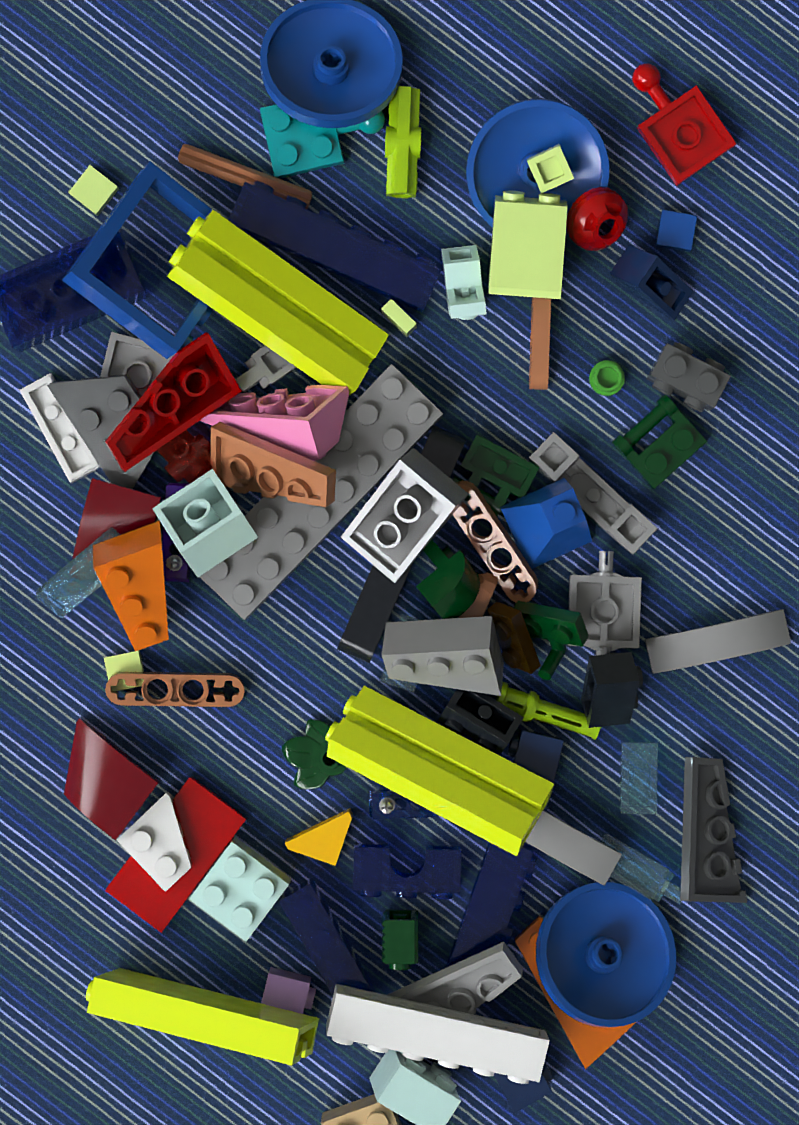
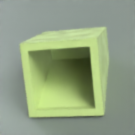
[489,191,568,299]

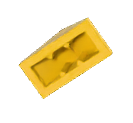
[285,808,353,866]

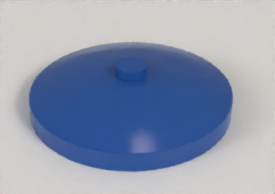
[260,0,403,128]
[466,98,609,237]
[536,882,676,1028]

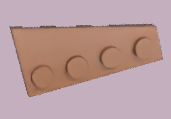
[210,422,336,507]

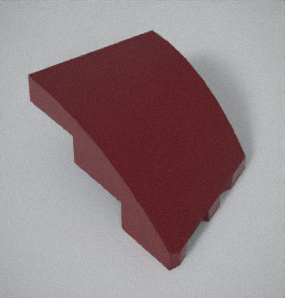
[69,478,162,580]
[64,718,160,841]

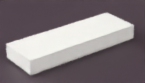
[20,373,101,483]

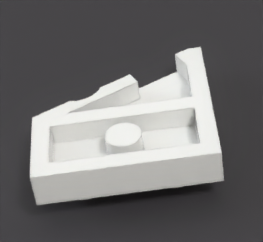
[117,792,193,892]

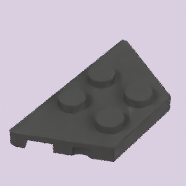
[47,374,154,489]

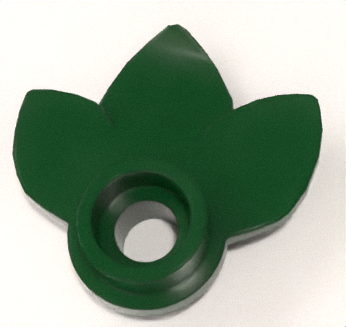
[282,719,348,790]

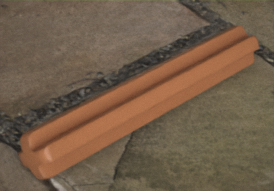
[178,144,312,210]

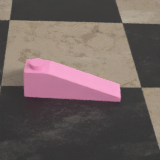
[200,385,349,461]

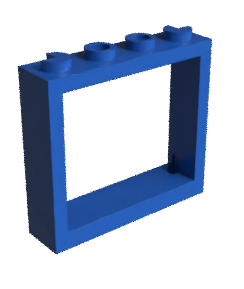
[62,161,213,359]

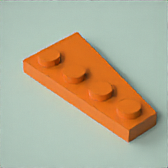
[514,915,636,1070]

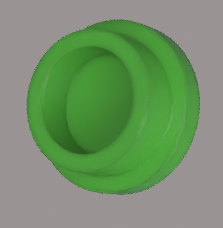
[589,360,625,396]

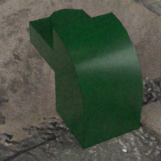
[416,540,480,619]

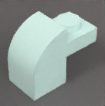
[441,245,486,320]

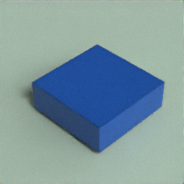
[655,210,697,252]

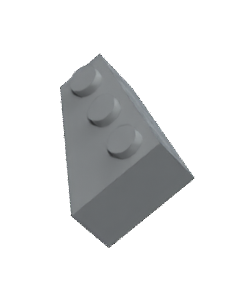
[382,616,504,696]

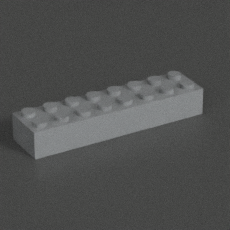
[200,364,443,620]

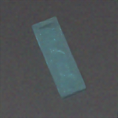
[36,527,121,619]

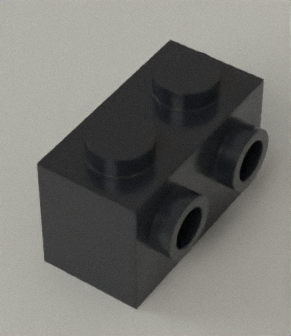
[581,652,643,728]
[436,689,524,755]

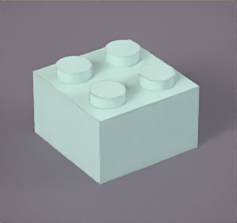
[152,469,258,577]
[189,837,291,942]
[369,1049,461,1125]

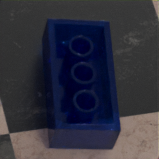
[0,230,149,352]

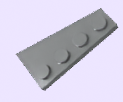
[387,942,523,1015]

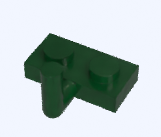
[514,601,589,680]

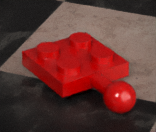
[632,63,736,186]

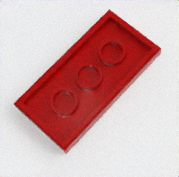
[105,776,247,933]

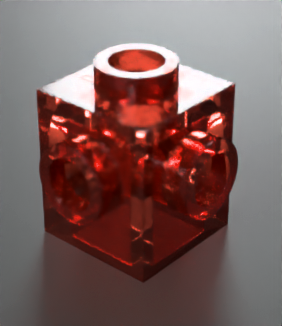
[157,430,213,483]

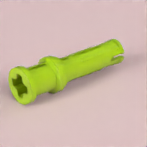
[495,681,601,740]

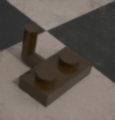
[487,602,541,674]

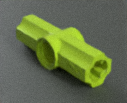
[385,86,421,199]

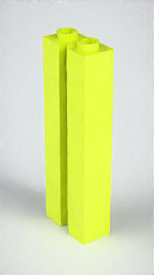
[167,210,389,396]
[325,686,554,856]
[86,968,319,1066]

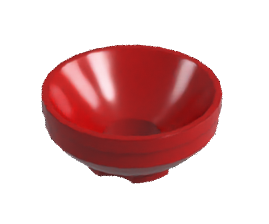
[566,187,628,251]

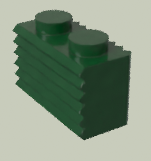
[382,909,418,970]

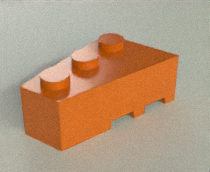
[93,521,169,652]

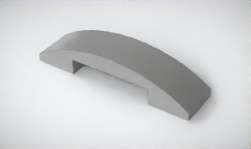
[529,432,658,555]
[645,609,791,674]
[526,810,622,886]

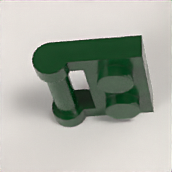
[612,394,707,489]

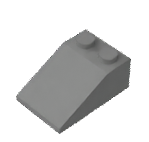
[340,448,469,583]

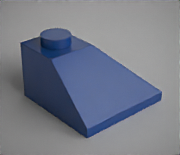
[500,478,592,569]

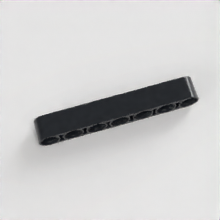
[337,425,466,663]

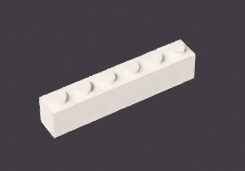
[326,984,550,1084]

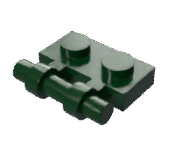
[453,435,540,517]

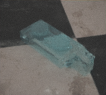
[601,833,681,904]

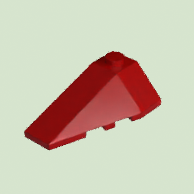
[105,332,242,472]

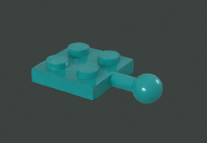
[260,104,385,179]

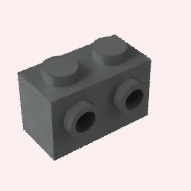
[646,342,731,412]

